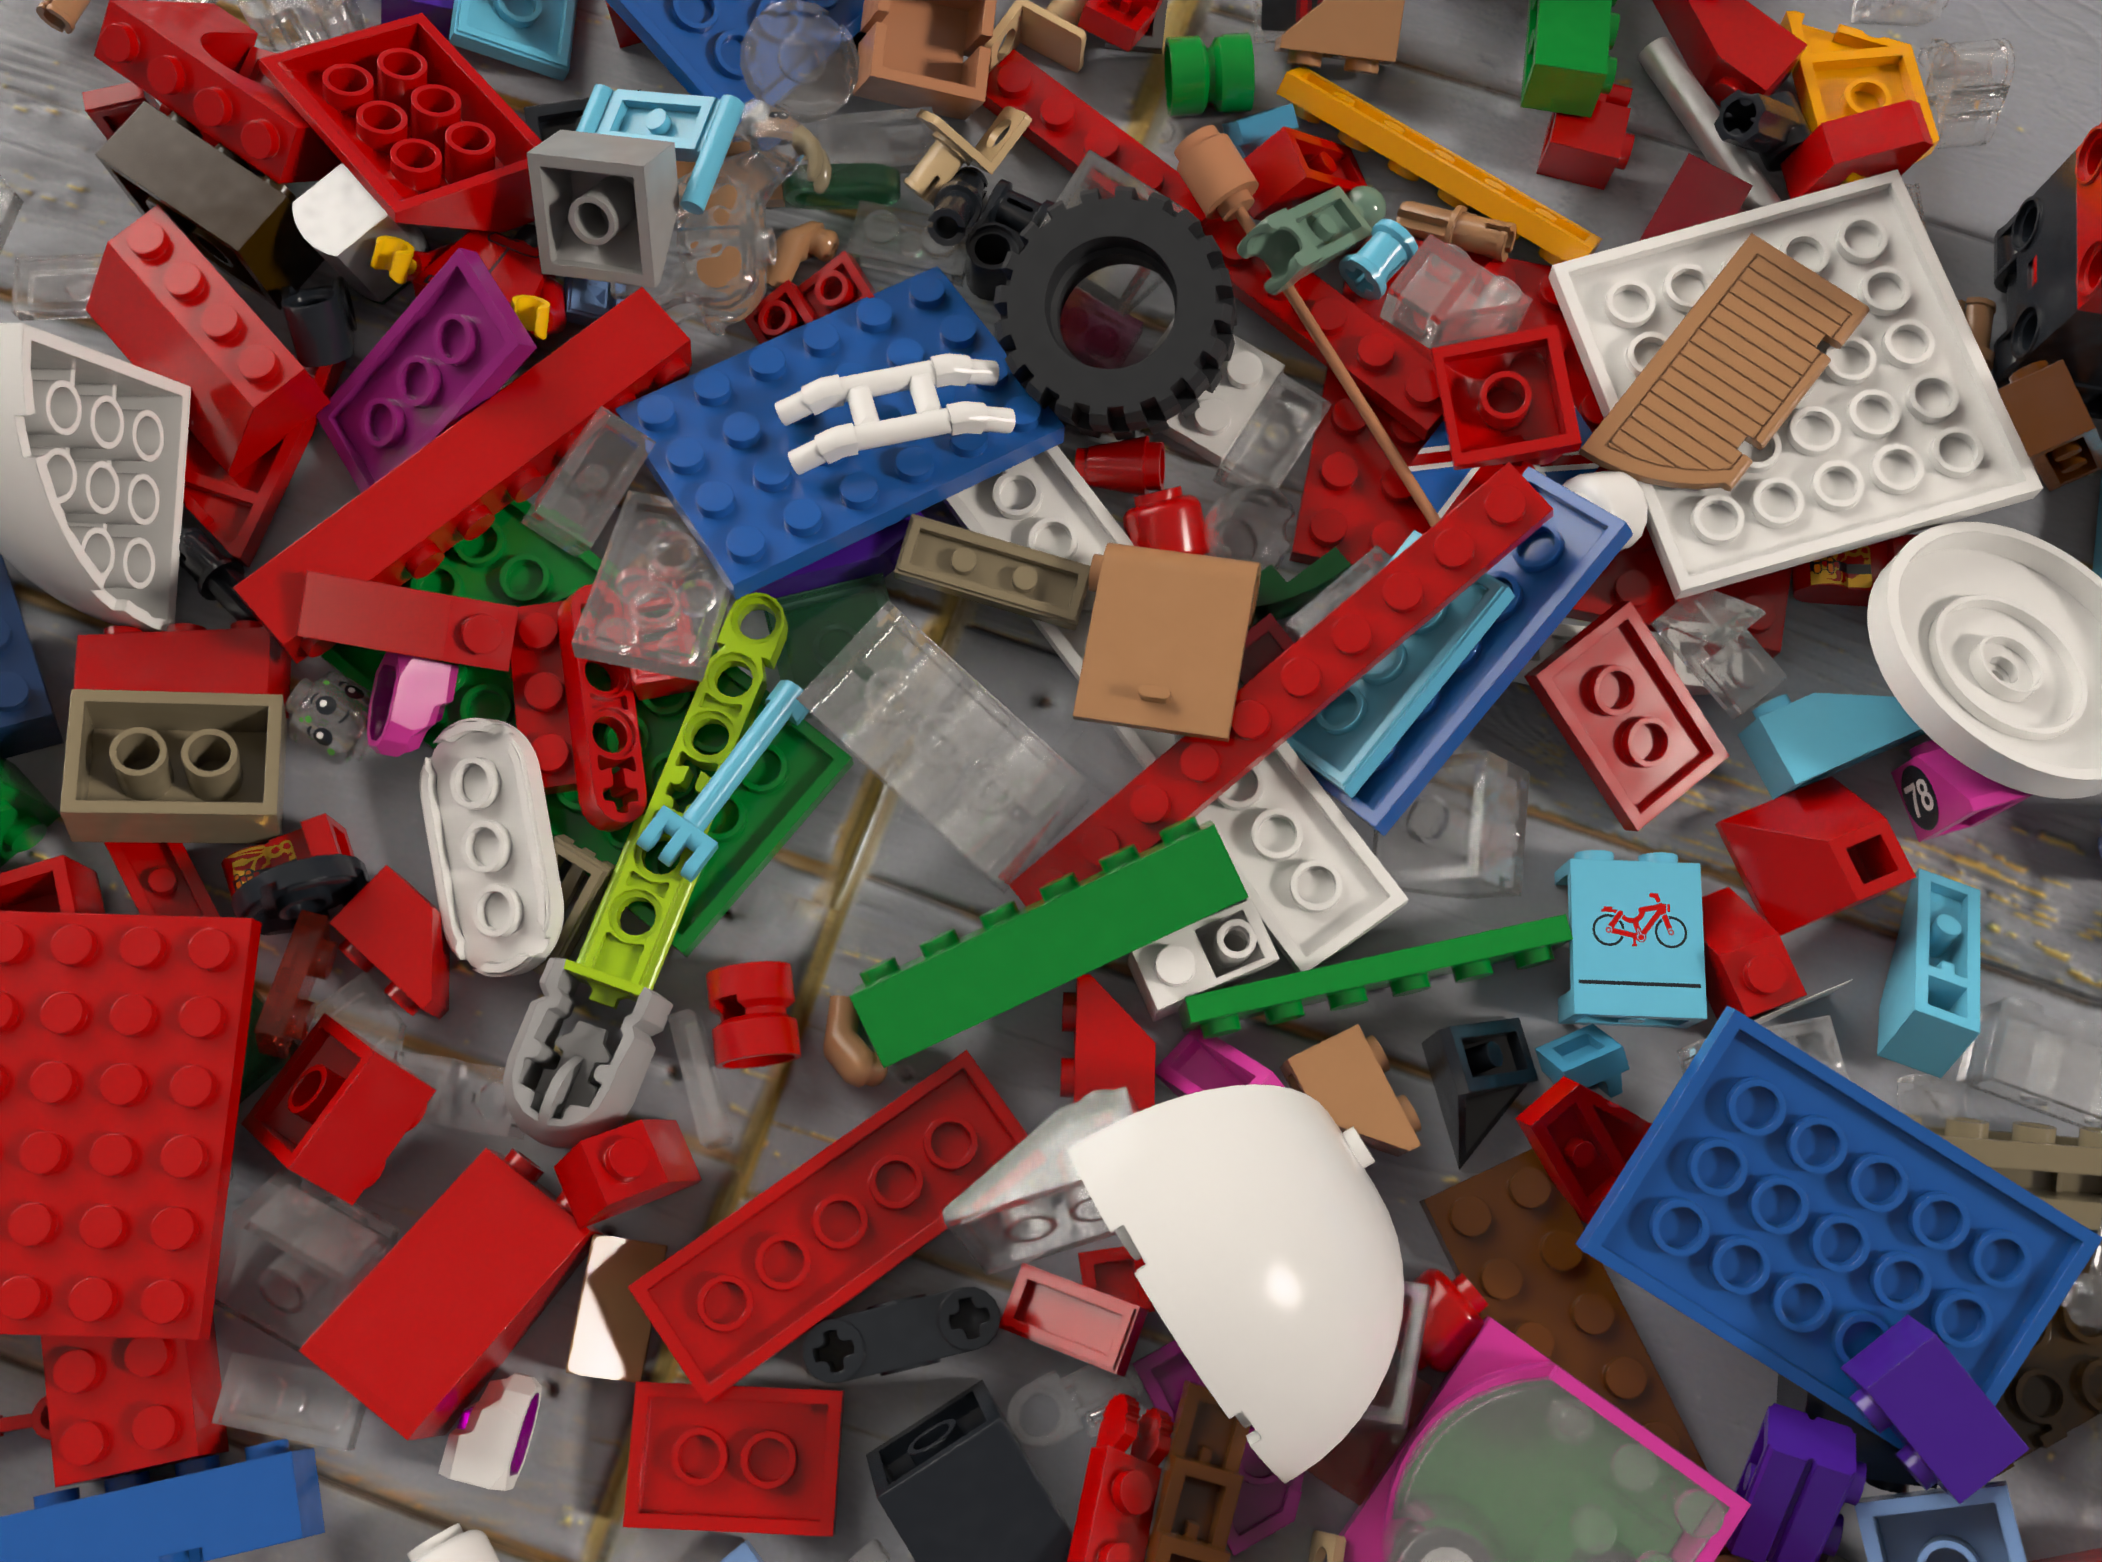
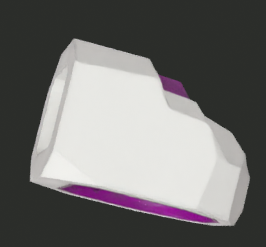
[438,1372,542,1491]

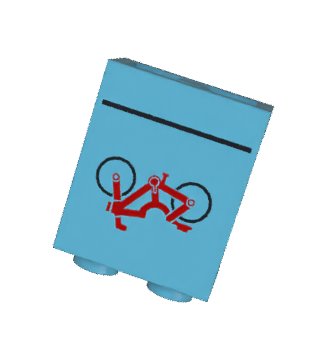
[1554,850,1707,1029]

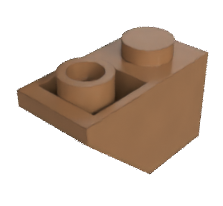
[1274,0,1405,75]
[1280,1024,1422,1157]

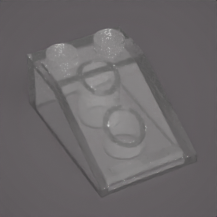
[942,1086,1140,1275]

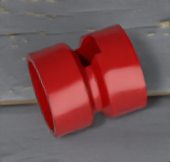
[706,961,802,1070]

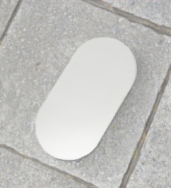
[419,718,564,977]

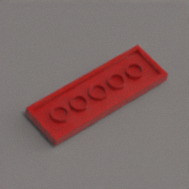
[627,1050,1044,1405]

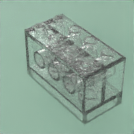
[796,601,1090,894]

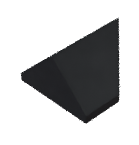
[1421,1018,1538,1170]

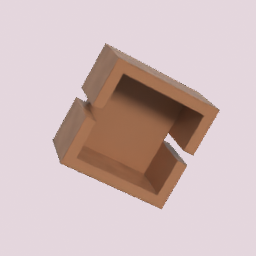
[853,0,997,121]

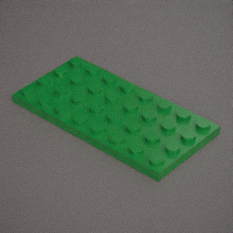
[320,500,854,958]

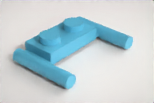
[576,84,745,215]

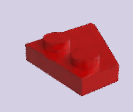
[1515,1076,1652,1224]

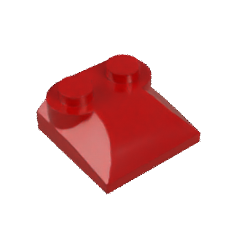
[1431,324,1582,470]

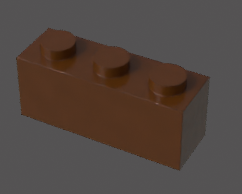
[1997,359,2102,492]

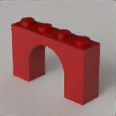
[94,0,342,184]

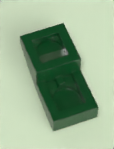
[1248,547,1351,628]

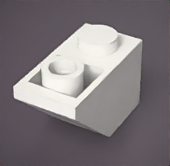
[1127,899,1280,1022]

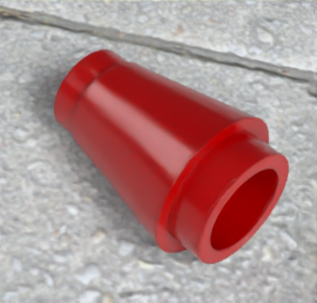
[1075,436,1165,496]

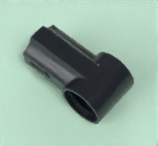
[1714,89,1812,172]

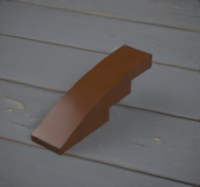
[1144,1380,1250,1562]

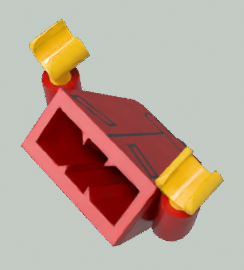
[370,224,567,366]

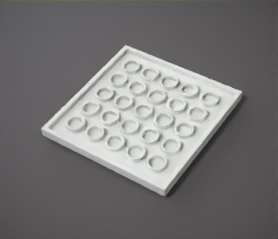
[1548,169,2043,600]

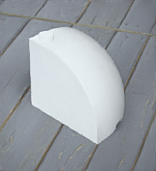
[0,323,191,632]
[1067,1084,1404,1484]

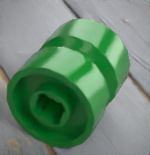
[1164,32,1255,117]

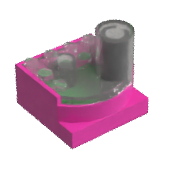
[1339,1315,1751,1562]

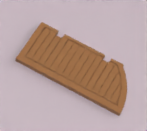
[1578,233,1870,491]

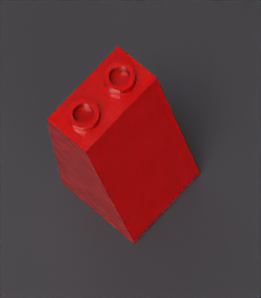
[298,1148,604,1441]

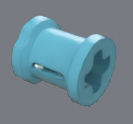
[1339,219,1420,301]

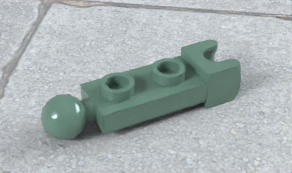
[1237,186,1387,295]

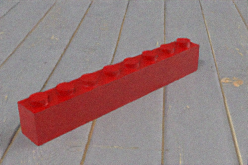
[233,287,692,664]

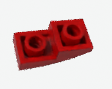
[742,250,876,344]

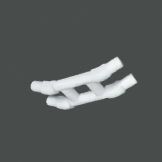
[775,353,1015,475]

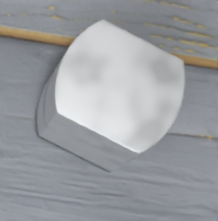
[292,163,431,305]

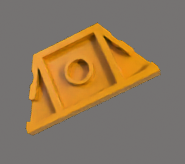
[1780,11,1940,185]

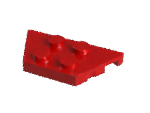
[183,360,346,567]

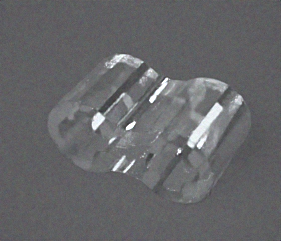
[237,0,366,53]

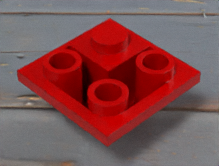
[1715,776,1916,937]

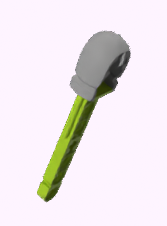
[503,592,788,1149]

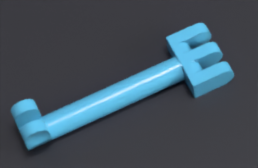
[636,680,812,882]

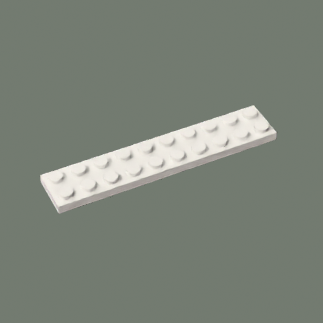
[943,445,1409,972]

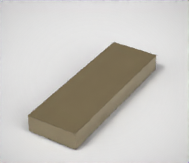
[894,514,1090,631]

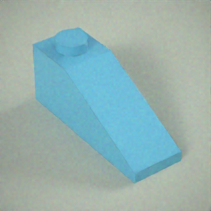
[1738,693,1926,799]
[1877,868,1980,1078]

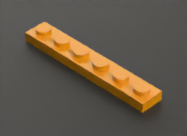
[1276,65,1602,265]

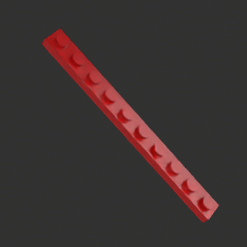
[982,49,1444,441]
[1008,462,1554,906]

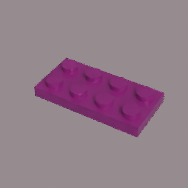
[316,248,537,493]

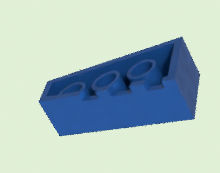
[0,1438,325,1562]

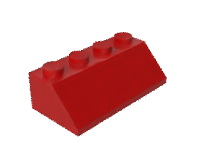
[85,204,331,479]

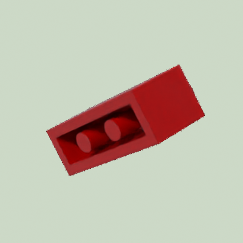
[74,620,292,719]

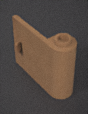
[1073,543,1261,742]

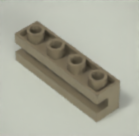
[1902,1112,2102,1230]

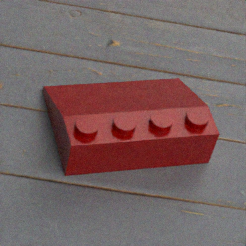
[259,13,542,232]

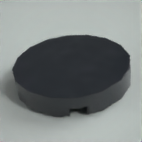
[231,854,370,935]

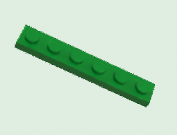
[1178,914,1573,1039]

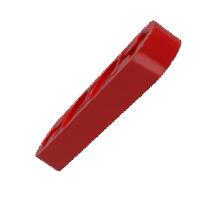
[557,584,647,832]

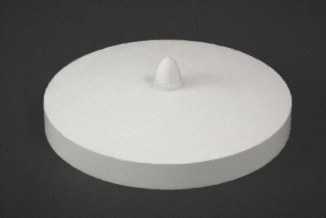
[1867,522,2102,799]

